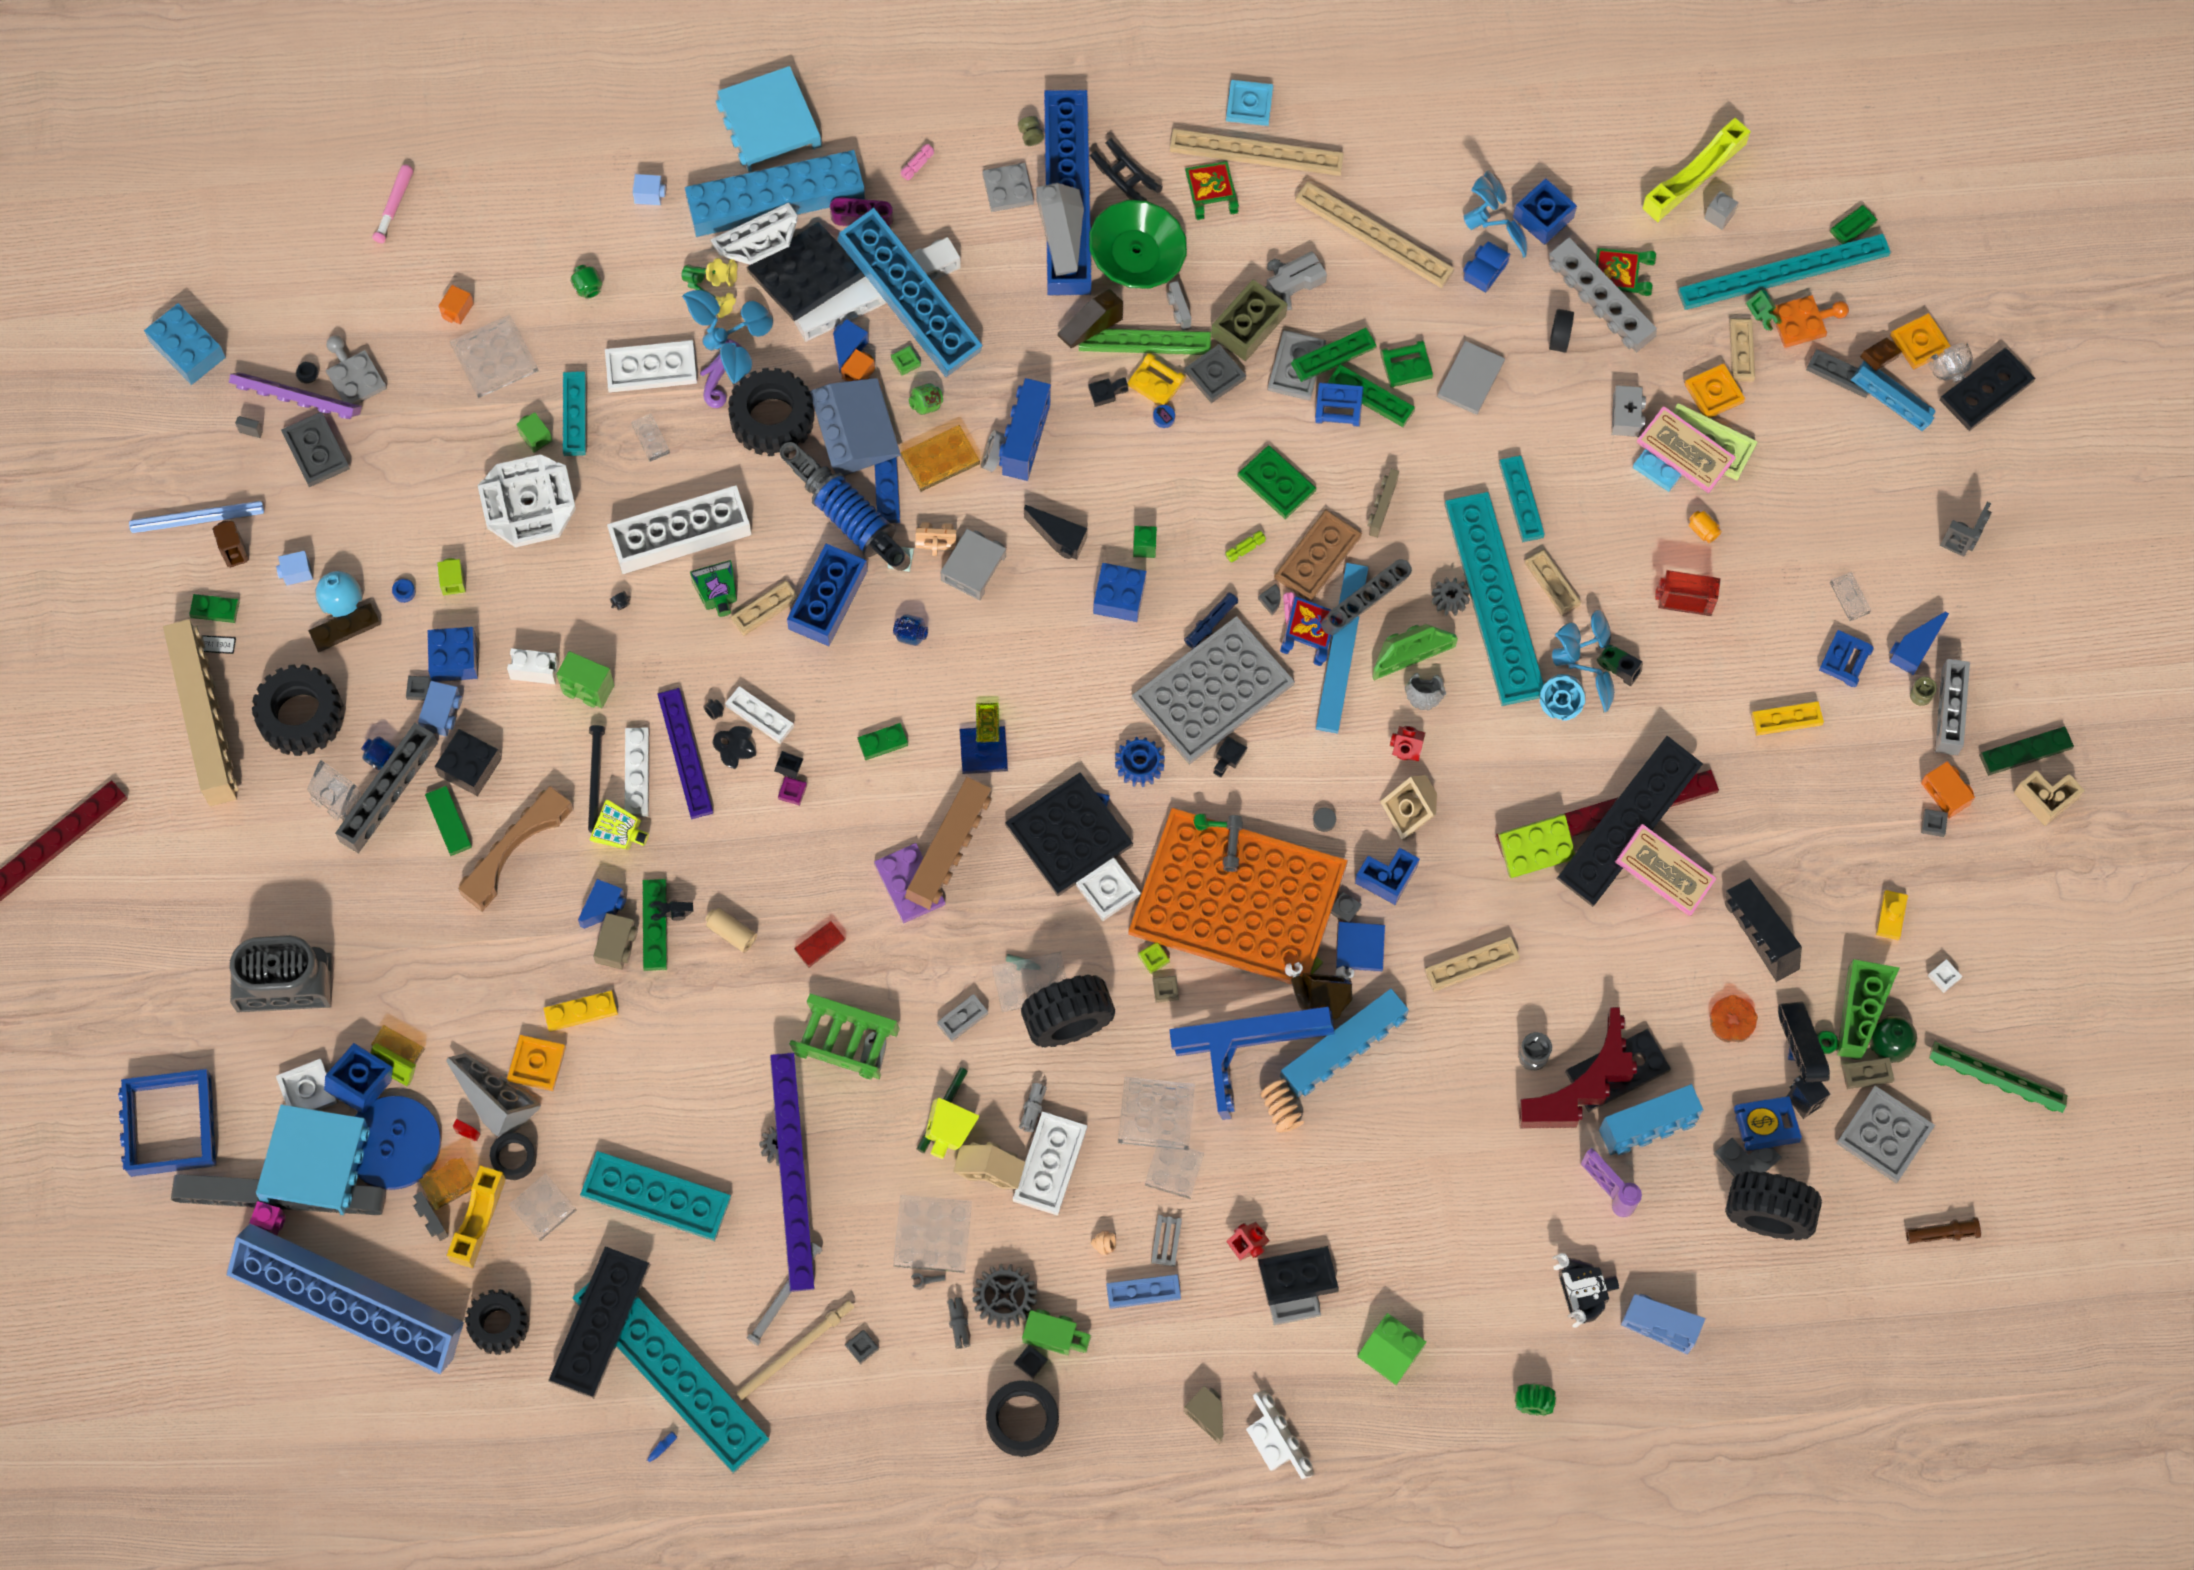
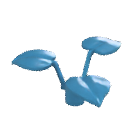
[1463,170,1528,258]
[682,290,773,384]
[1552,610,1615,713]

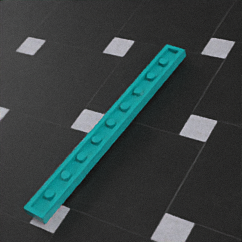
[1678,234,1891,310]

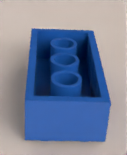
[999,378,1051,481]
[787,544,868,646]

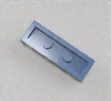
[1106,1274,1181,1309]

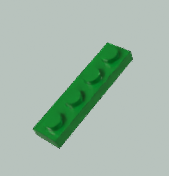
[1291,328,1377,382]
[1328,364,1415,427]
[642,879,667,971]

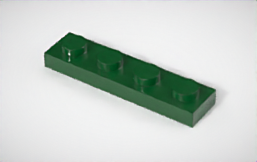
[1979,726,2074,776]

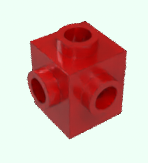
[1390,726,1426,761]
[1226,1222,1270,1260]

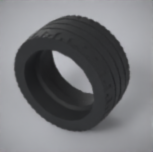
[986,1380,1059,1457]

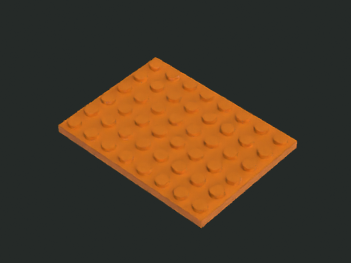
[1128,808,1348,984]

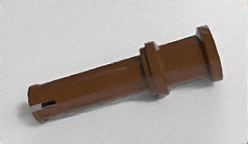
[1906,1217,1981,1244]

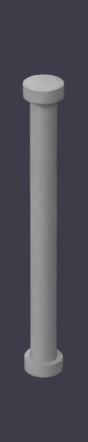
[746,1242,822,1346]

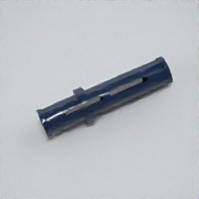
[1184,592,1238,649]

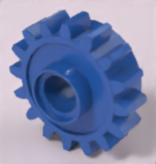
[1115,737,1165,787]

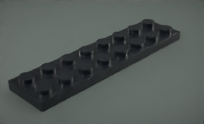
[1556,736,1703,907]

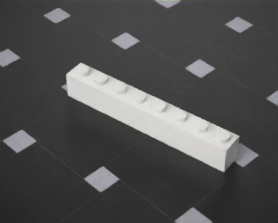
[794,237,961,342]

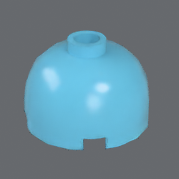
[315,571,363,617]
[1540,674,1586,721]

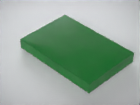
[1237,445,1317,520]

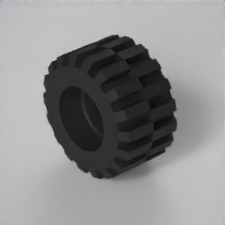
[465,1289,529,1355]

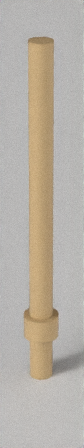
[736,1300,855,1400]

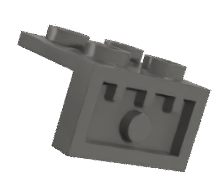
[1940,501,1992,557]

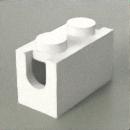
[507,648,559,684]

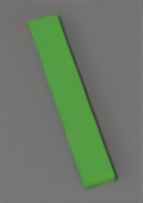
[1079,329,1211,355]

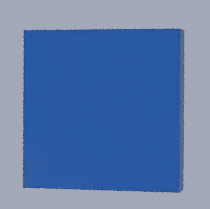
[1336,922,1385,972]

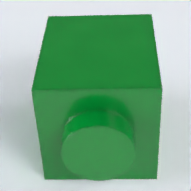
[1133,526,1157,558]

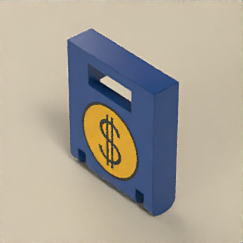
[1734,1096,1802,1151]

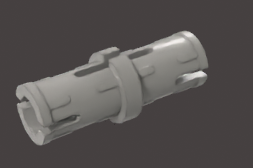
[1019,1083,1047,1132]

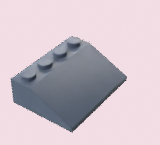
[810,378,901,476]

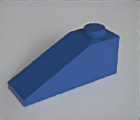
[1890,611,1949,675]

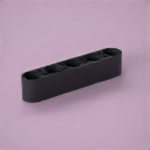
[1778,1001,1830,1084]

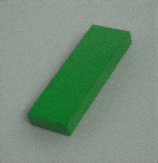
[425,786,472,856]

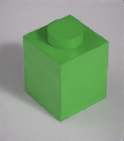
[516,412,552,453]

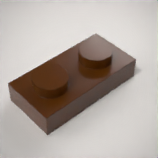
[1860,337,1902,371]

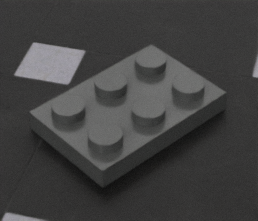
[281,412,350,487]

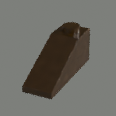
[1058,289,1123,349]

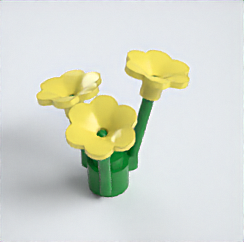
[681,258,738,319]

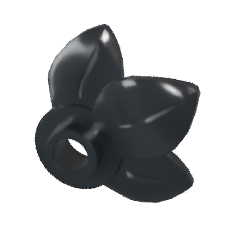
[712,726,756,769]

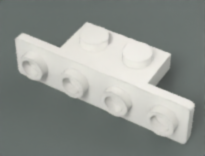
[1246,1391,1314,1479]

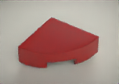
[453,1119,481,1141]

